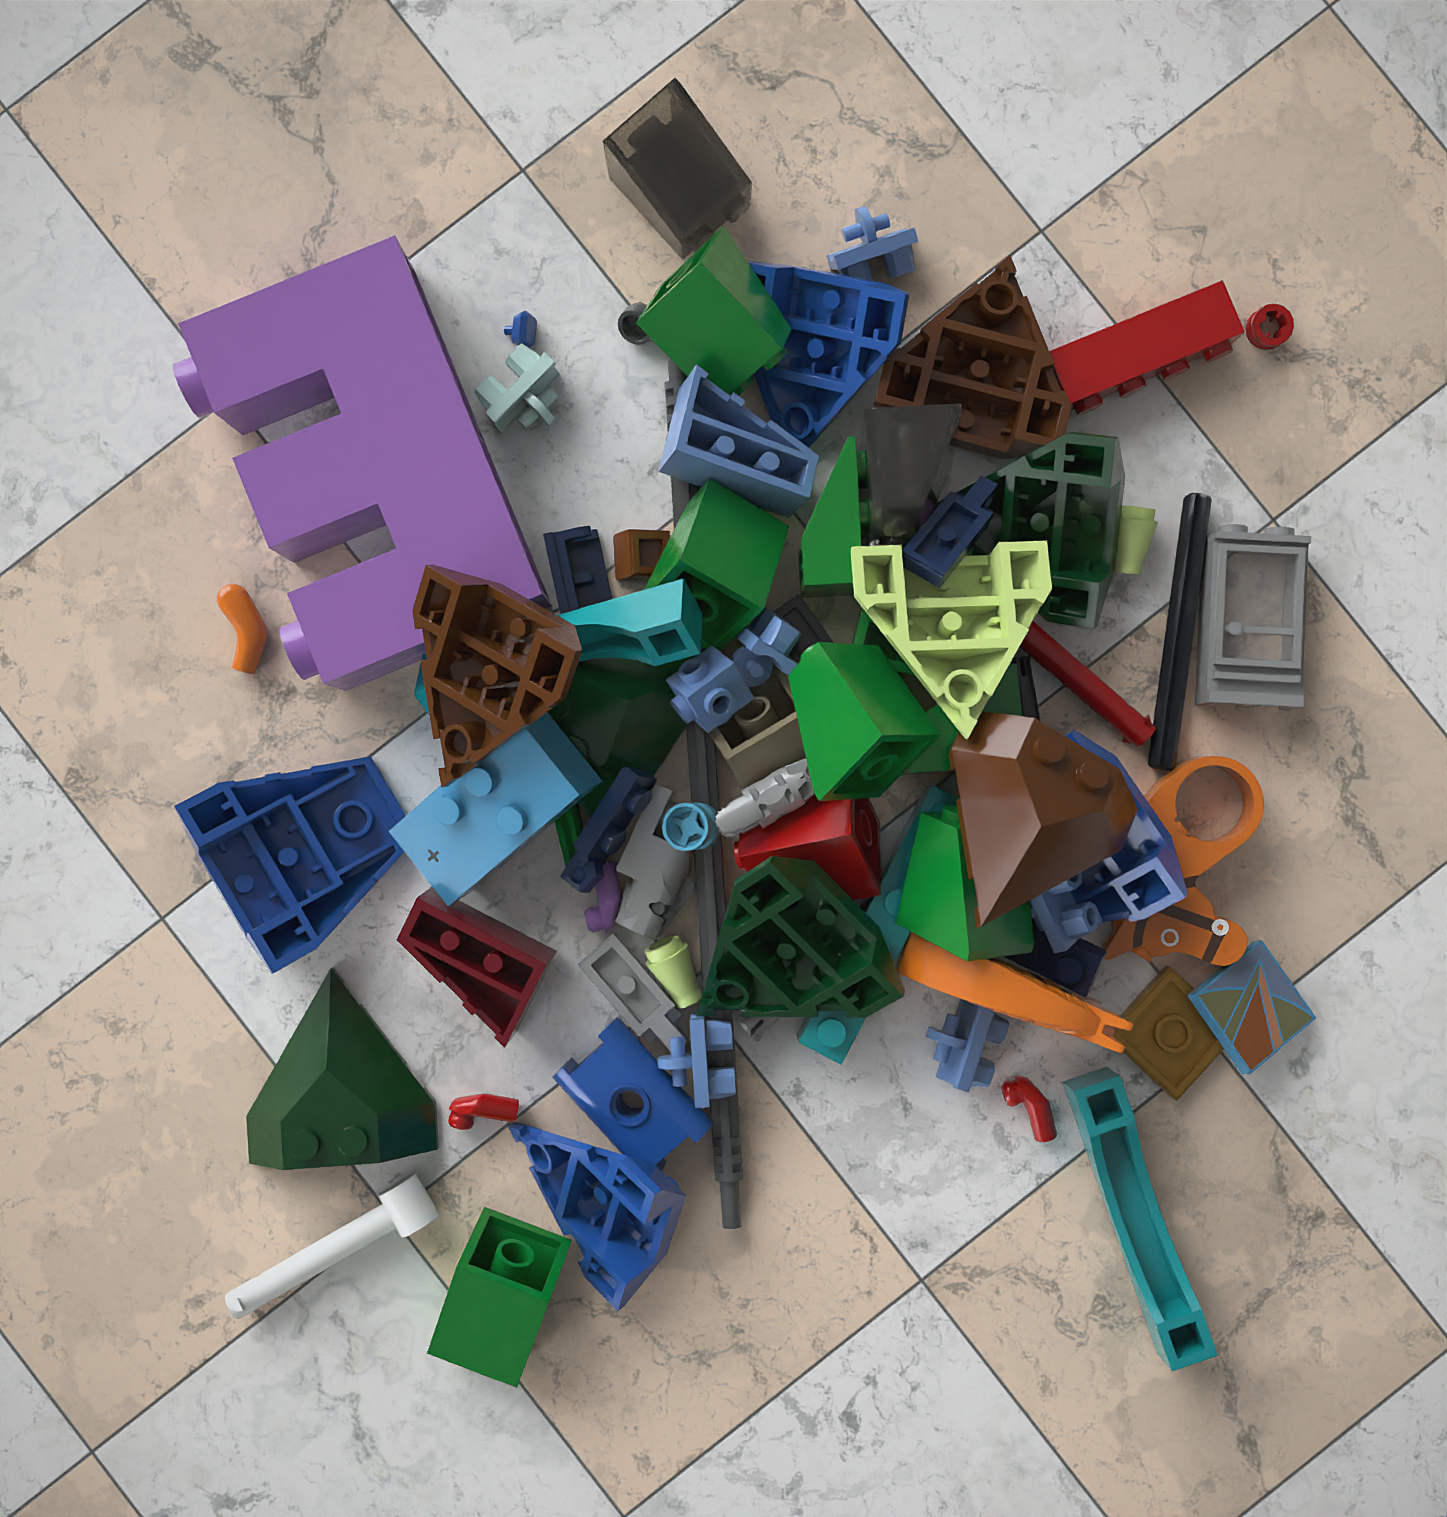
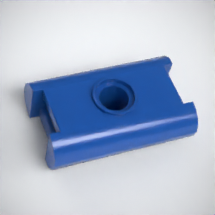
[552,1017,714,1171]

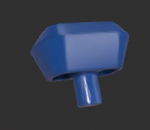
[504,311,537,348]

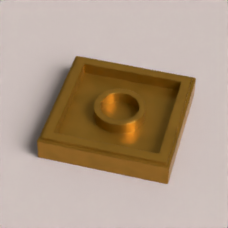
[1113,965,1224,1101]

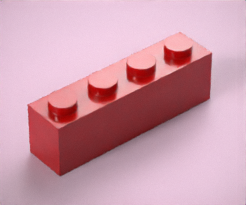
[1049,280,1245,416]

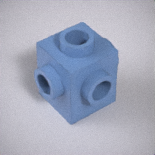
[666,646,754,733]

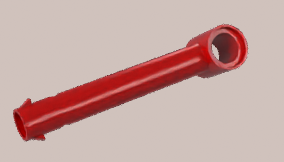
[1019,621,1156,748]

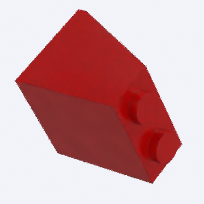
[733,795,881,900]

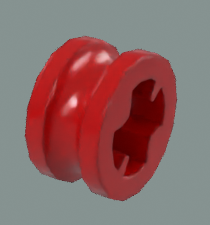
[1245,303,1294,350]

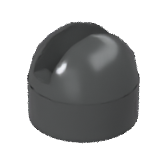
[618,302,651,345]

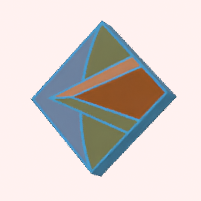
[1187,940,1316,1074]

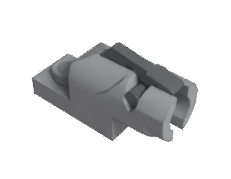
[615,783,695,940]

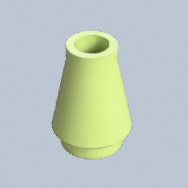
[1114,505,1158,575]
[644,934,702,1009]

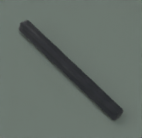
[1148,493,1212,770]

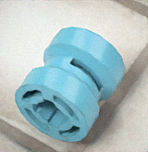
[662,802,721,851]

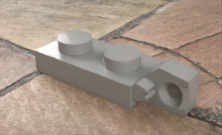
[578,933,689,1052]

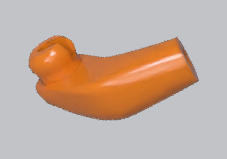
[217,584,267,674]

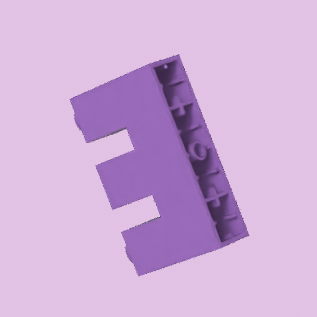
[173,235,552,691]

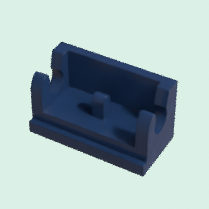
[543,526,612,614]

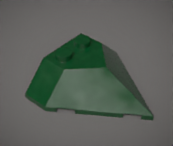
[922,432,1125,629]
[548,656,697,818]
[696,856,905,1018]
[246,967,439,1170]

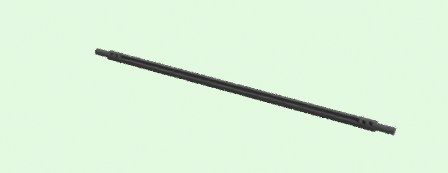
[664,356,743,1229]

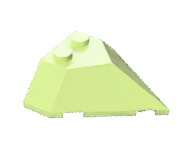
[851,541,1052,739]

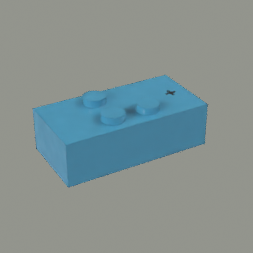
[389,712,602,906]

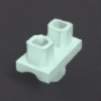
[474,344,560,433]

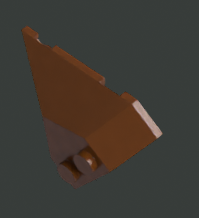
[873,255,1071,459]
[412,564,582,788]
[948,711,1138,929]

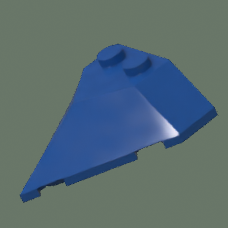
[748,261,910,448]
[508,1122,687,1311]

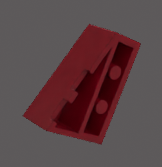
[397,887,557,1048]

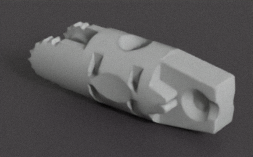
[714,758,815,839]

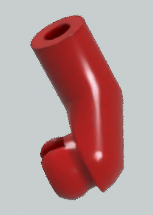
[1001,1076,1057,1142]
[448,1093,519,1130]

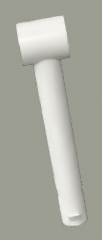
[225,1173,440,1319]

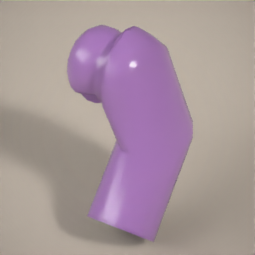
[584,862,621,933]

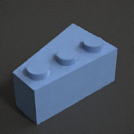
[658,364,819,518]

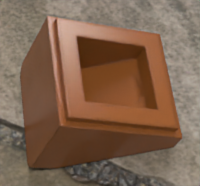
[613,529,670,581]

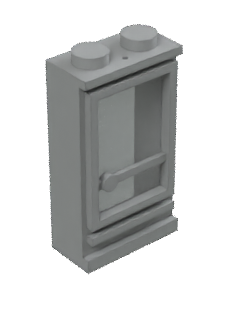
[1195,524,1311,710]

